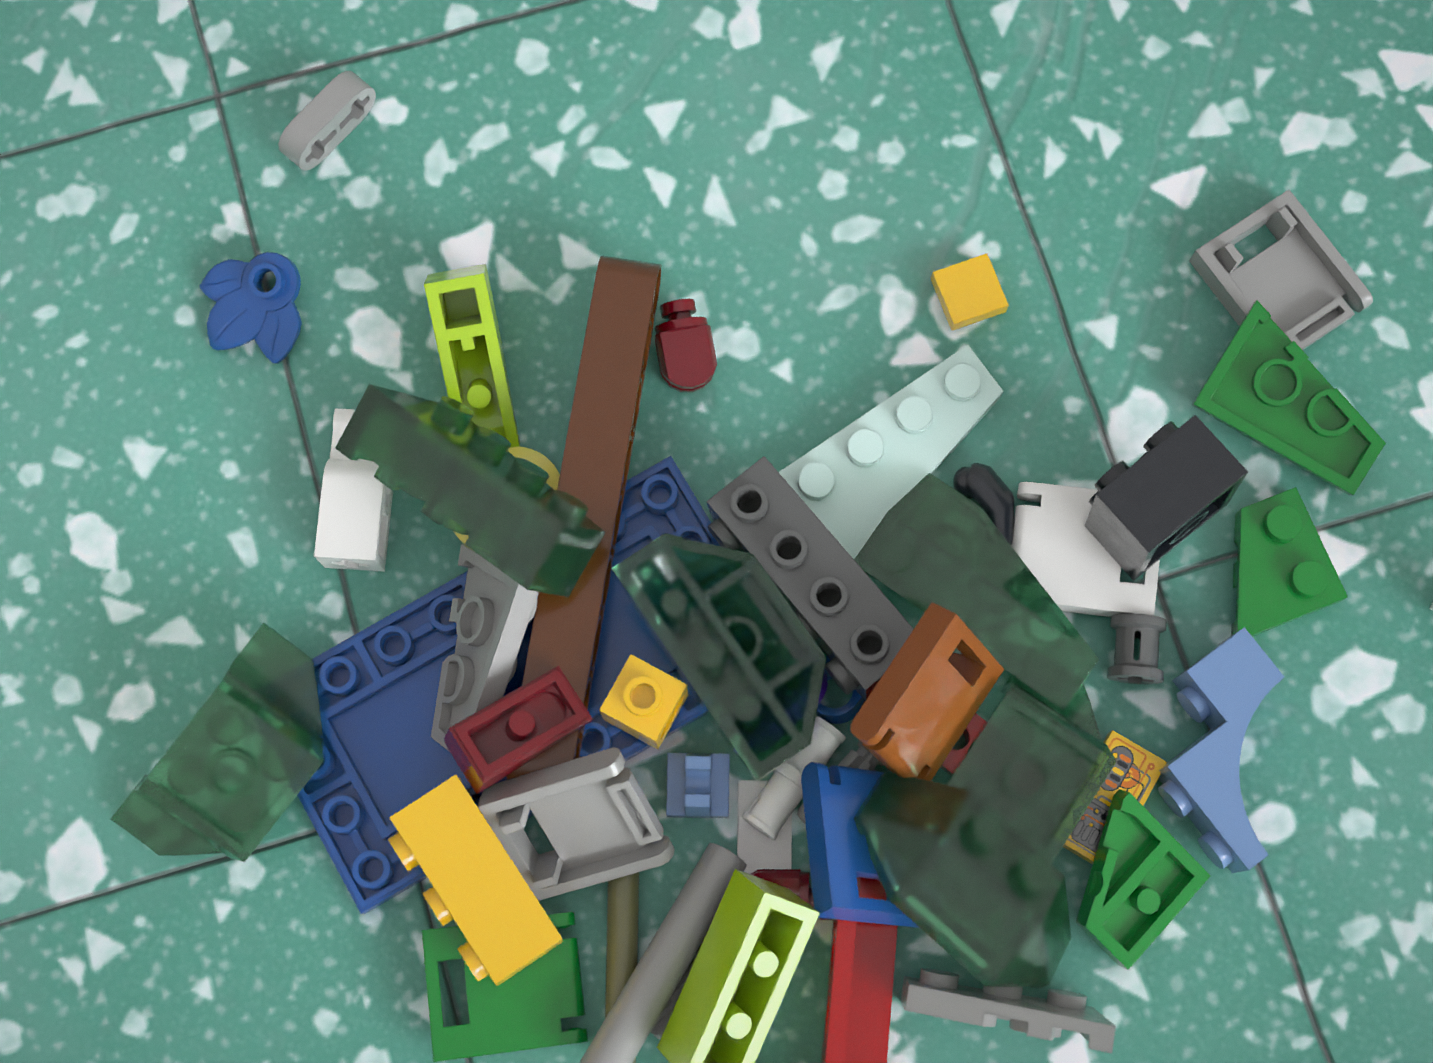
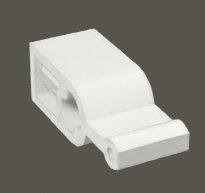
[314,408,397,572]

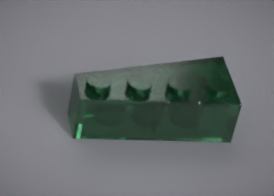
[335,384,606,597]

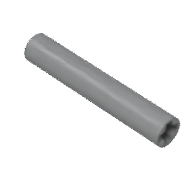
[579,843,747,1063]

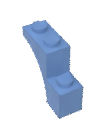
[1158,627,1284,873]

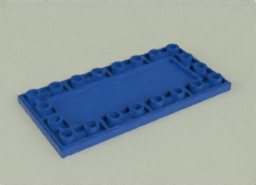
[245,456,788,914]

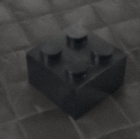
[1085,415,1248,581]

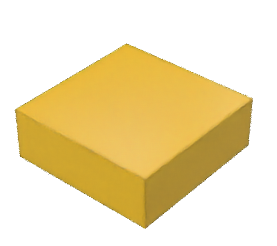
[931,253,1009,331]

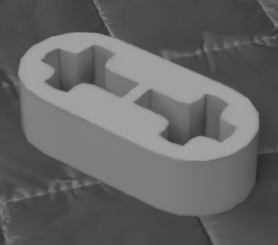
[278,71,376,171]

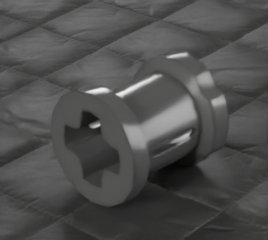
[1107,613,1167,685]

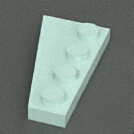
[779,345,1003,561]

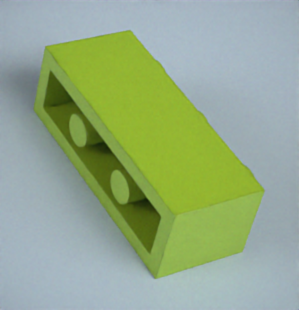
[657,869,820,1063]

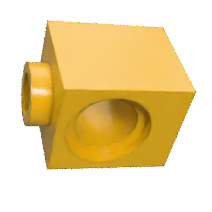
[599,654,688,750]

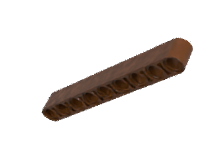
[507,256,661,780]

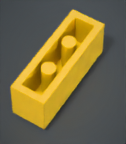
[388,775,563,986]

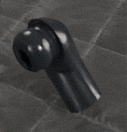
[953,463,1015,548]

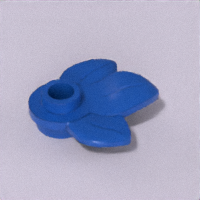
[200,252,302,364]

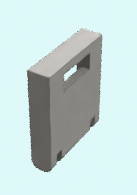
[1189,190,1373,350]
[478,748,675,901]

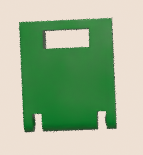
[422,912,588,1062]

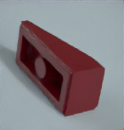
[444,665,593,794]

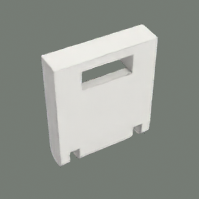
[1004,482,1160,617]

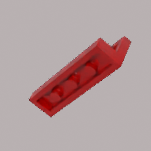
[821,877,901,1063]

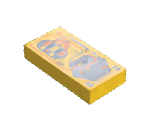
[1049,730,1167,865]

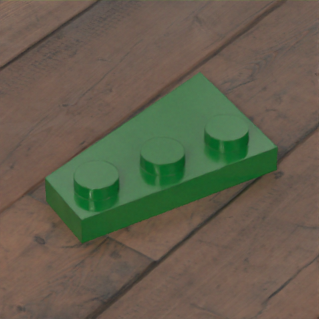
[1192,300,1386,495]

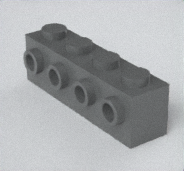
[706,456,913,701]

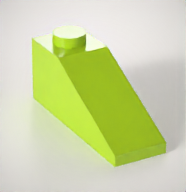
[424,264,520,460]

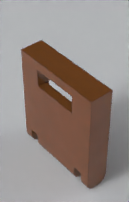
[851,602,1004,790]

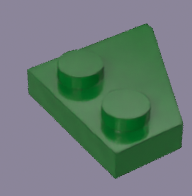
[1231,487,1348,637]
[1076,789,1211,970]

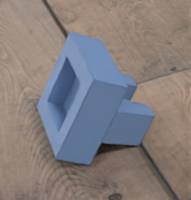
[666,753,730,818]

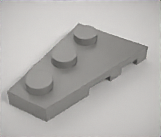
[431,544,541,752]
[900,968,1116,1053]

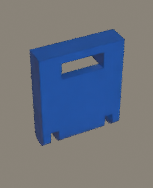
[801,762,942,928]

